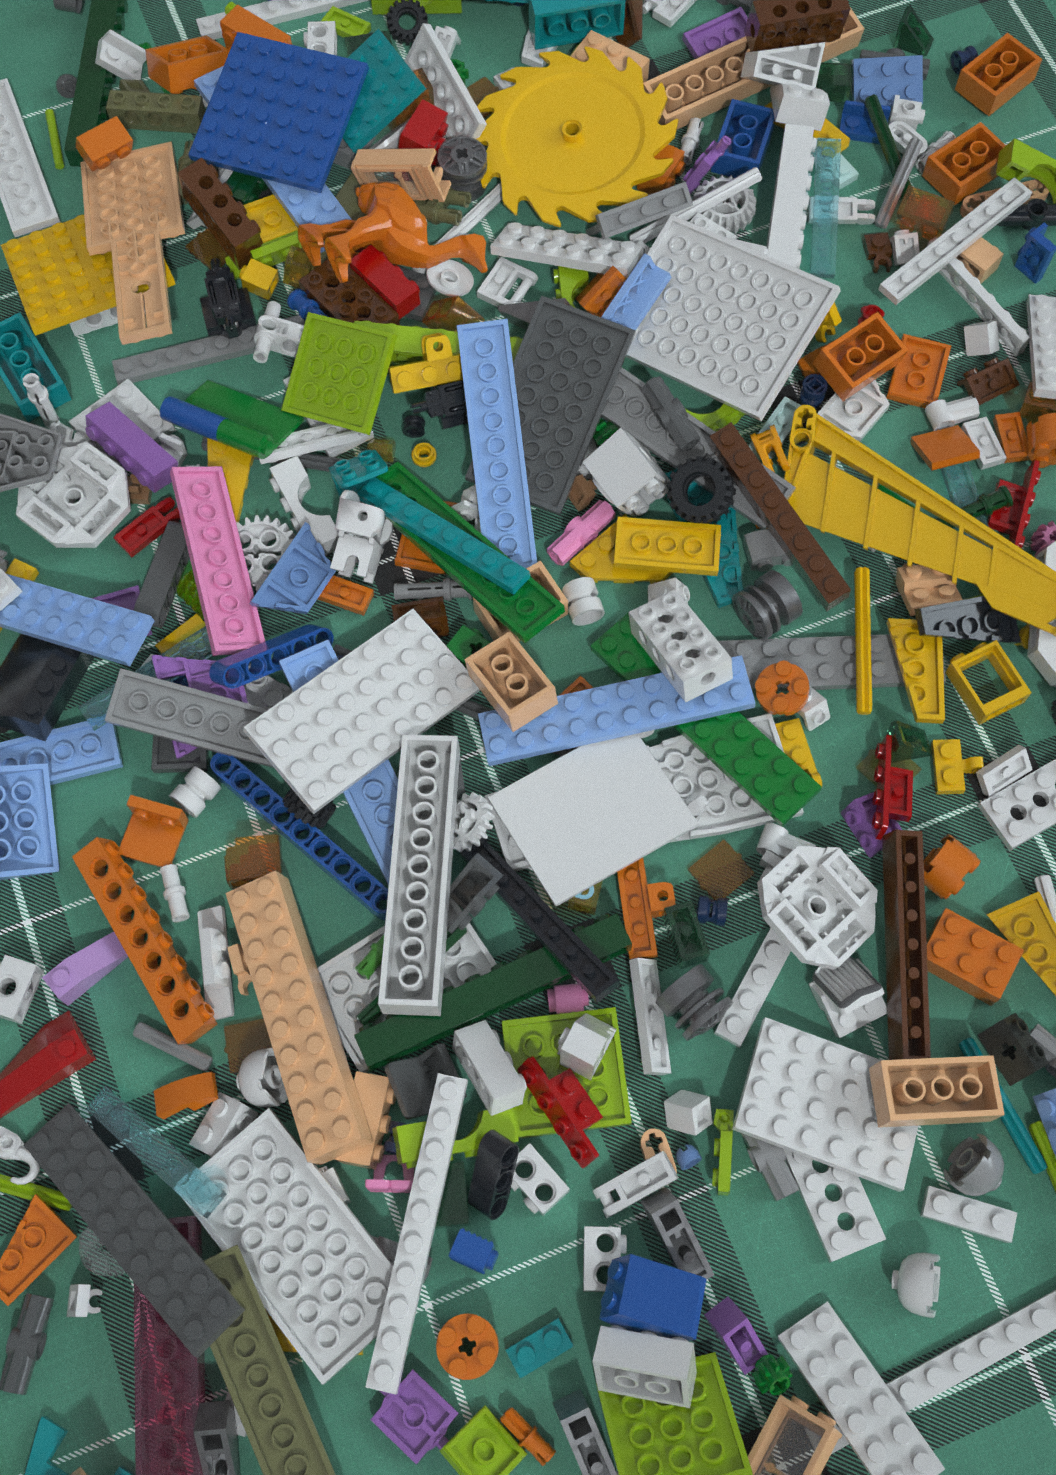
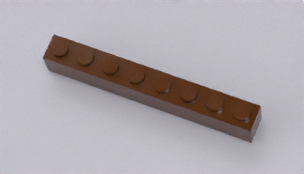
[710,422,851,612]
[882,829,931,1060]

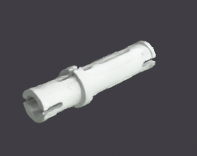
[23,373,60,428]

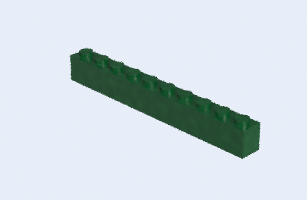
[64,0,128,167]
[354,913,632,1072]

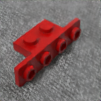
[986,460,1041,548]
[871,734,913,840]
[517,1056,603,1169]

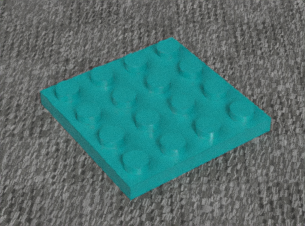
[343,29,426,154]

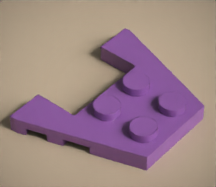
[152,655,248,759]

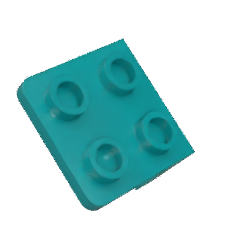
[328,450,389,497]

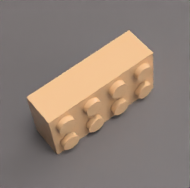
[869,1055,1005,1128]

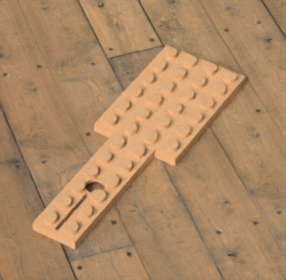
[80,141,185,345]

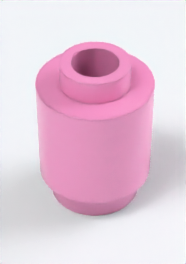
[547,983,589,1014]

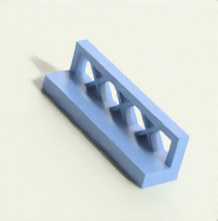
[601,253,672,330]

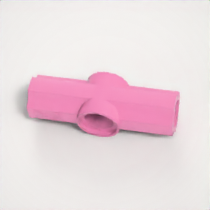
[547,500,616,566]

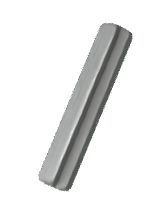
[133,1022,213,1071]

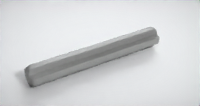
[875,138,922,229]

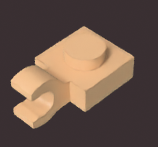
[227,944,252,996]

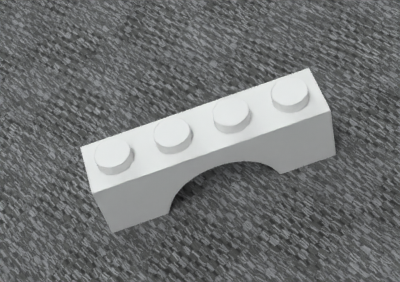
[269,456,339,556]

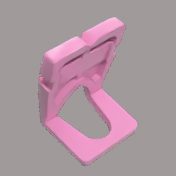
[365,1155,414,1193]

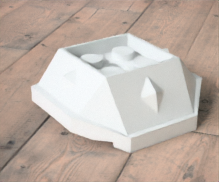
[16,442,131,548]
[757,846,878,970]

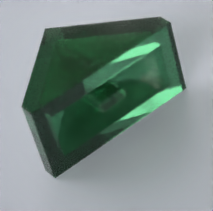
[893,5,934,57]
[886,720,932,763]

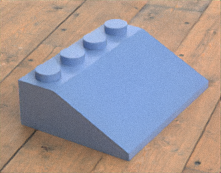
[0,763,59,880]

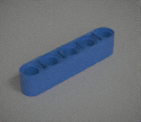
[209,624,334,689]

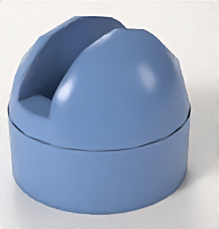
[676,1144,702,1170]

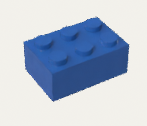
[711,99,775,178]

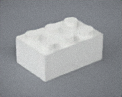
[593,1325,697,1408]

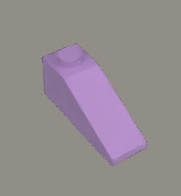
[42,932,128,1006]

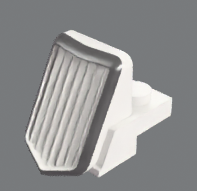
[809,956,887,1038]

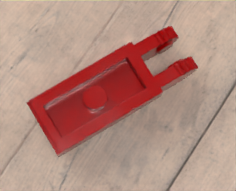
[113,497,181,558]

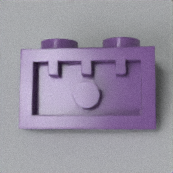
[841,792,902,858]

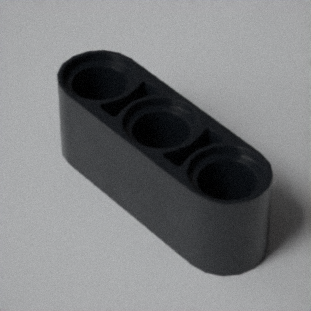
[468,1130,519,1220]

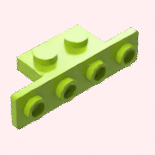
[225,230,302,280]

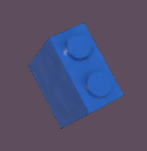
[599,1254,707,1341]

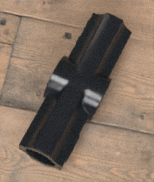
[997,198,1056,231]

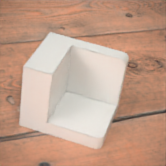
[964,320,999,356]
[664,1090,713,1136]

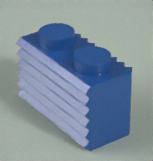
[449,1228,499,1274]

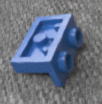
[839,100,891,144]
[1014,223,1056,284]

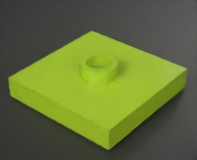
[440,1405,527,1475]

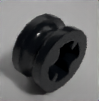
[402,415,426,438]

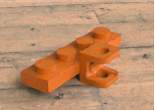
[617,858,677,960]

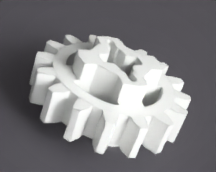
[453,792,495,852]

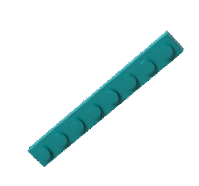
[357,477,531,595]

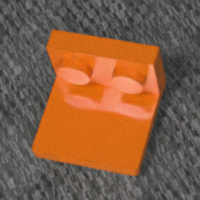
[576,266,627,317]
[119,795,189,867]

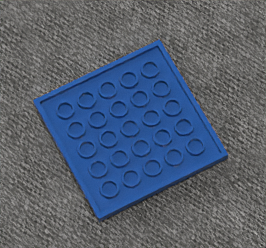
[188,32,369,193]

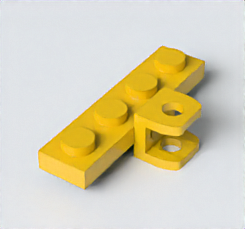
[388,333,463,394]

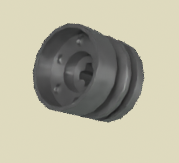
[437,136,488,202]
[732,570,803,641]
[655,964,734,1041]

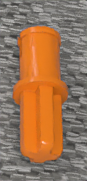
[500,1407,556,1466]

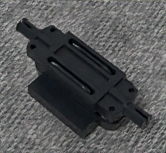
[200,258,256,339]
[410,380,468,430]

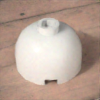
[236,1048,288,1107]
[892,1253,940,1318]

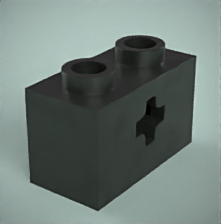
[977,1013,1049,1086]

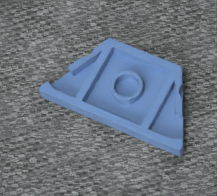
[249,522,336,614]

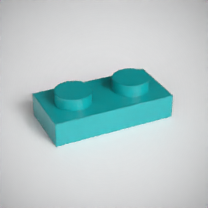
[505,1318,573,1379]

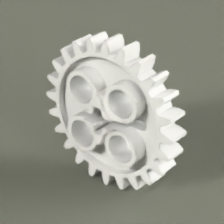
[236,515,296,593]

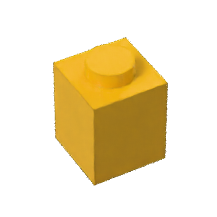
[239,258,279,300]

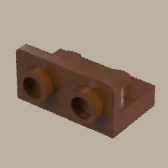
[956,357,1020,405]
[391,596,450,637]

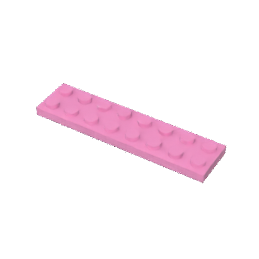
[170,466,265,656]

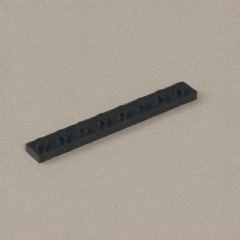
[460,838,620,1003]

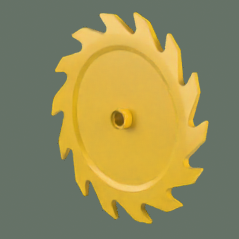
[477,46,679,228]

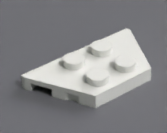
[806,380,890,441]

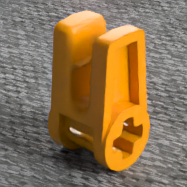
[750,424,791,473]

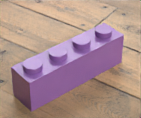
[85,401,178,493]

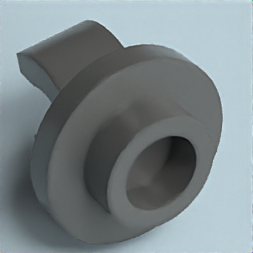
[56,74,77,98]

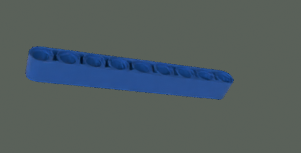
[210,753,388,920]

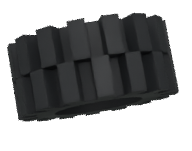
[387,0,428,46]
[282,788,336,829]

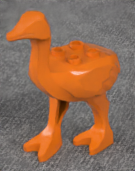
[298,182,488,283]

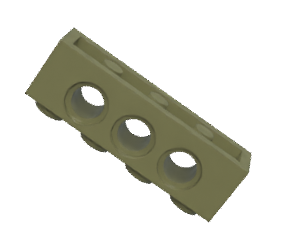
[106,90,206,134]

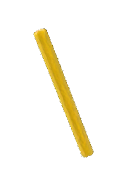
[854,567,872,715]

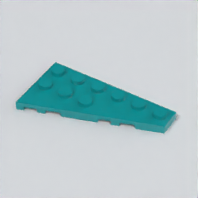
[665,469,743,608]

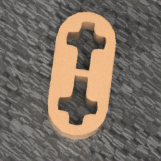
[640,1128,677,1186]

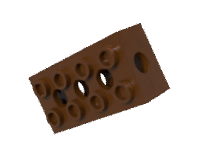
[744,0,851,52]
[178,158,263,270]
[298,259,400,325]

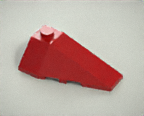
[0,1011,96,1118]

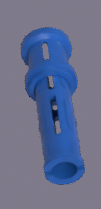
[287,289,328,320]

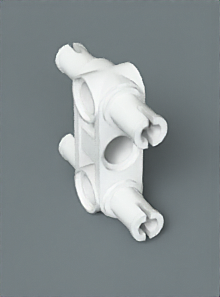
[253,301,304,363]

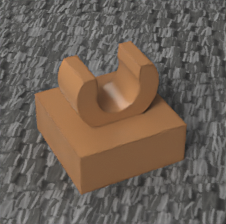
[127,474,152,505]
[568,474,598,511]

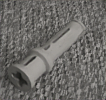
[394,578,473,601]

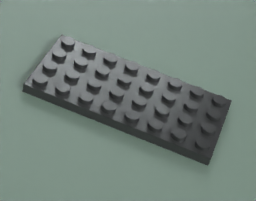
[465,295,636,516]

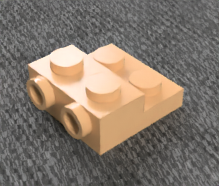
[896,563,963,616]

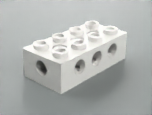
[629,589,733,703]

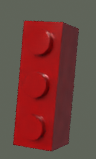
[349,244,420,320]

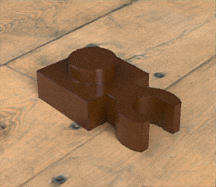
[863,232,892,274]

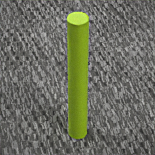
[45,109,64,170]

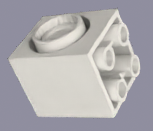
[582,428,671,518]

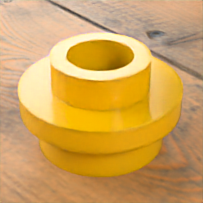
[411,442,437,467]

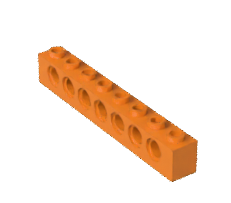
[72,837,218,1044]

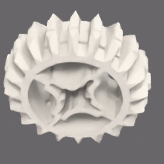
[693,174,756,235]

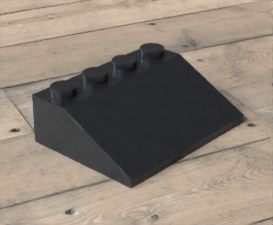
[0,634,94,742]

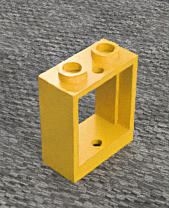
[945,640,1032,725]

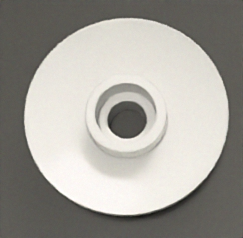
[426,259,474,297]

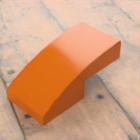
[154,1072,219,1120]

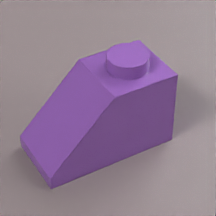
[704,1296,768,1375]

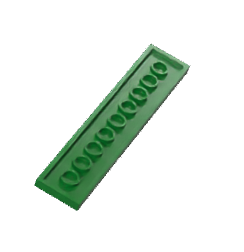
[359,461,565,643]
[590,612,822,827]

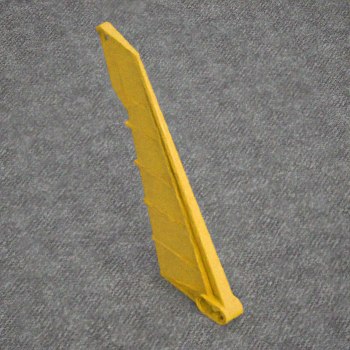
[784,405,1056,636]

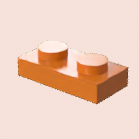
[993,412,1029,463]
[318,575,374,616]

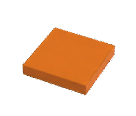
[911,425,980,471]

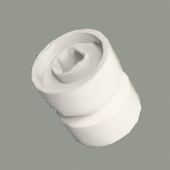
[562,577,605,626]
[169,766,222,818]

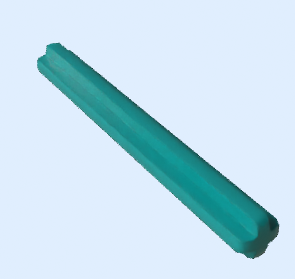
[959,1037,1047,1174]

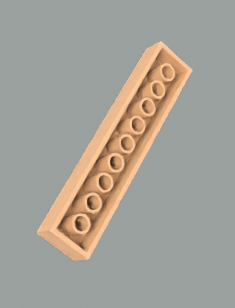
[643,7,864,129]
[225,870,373,1165]

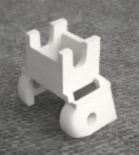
[330,490,393,584]

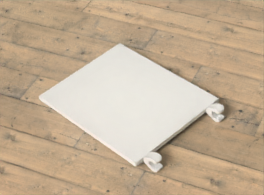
[488,730,708,907]

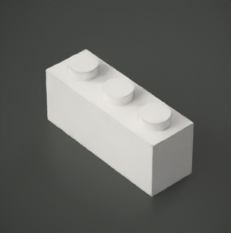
[452,1020,527,1116]

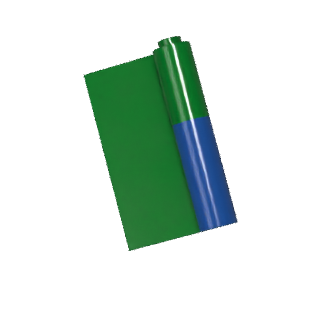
[160,380,304,459]

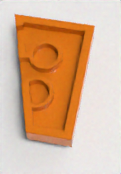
[0,1194,78,1306]

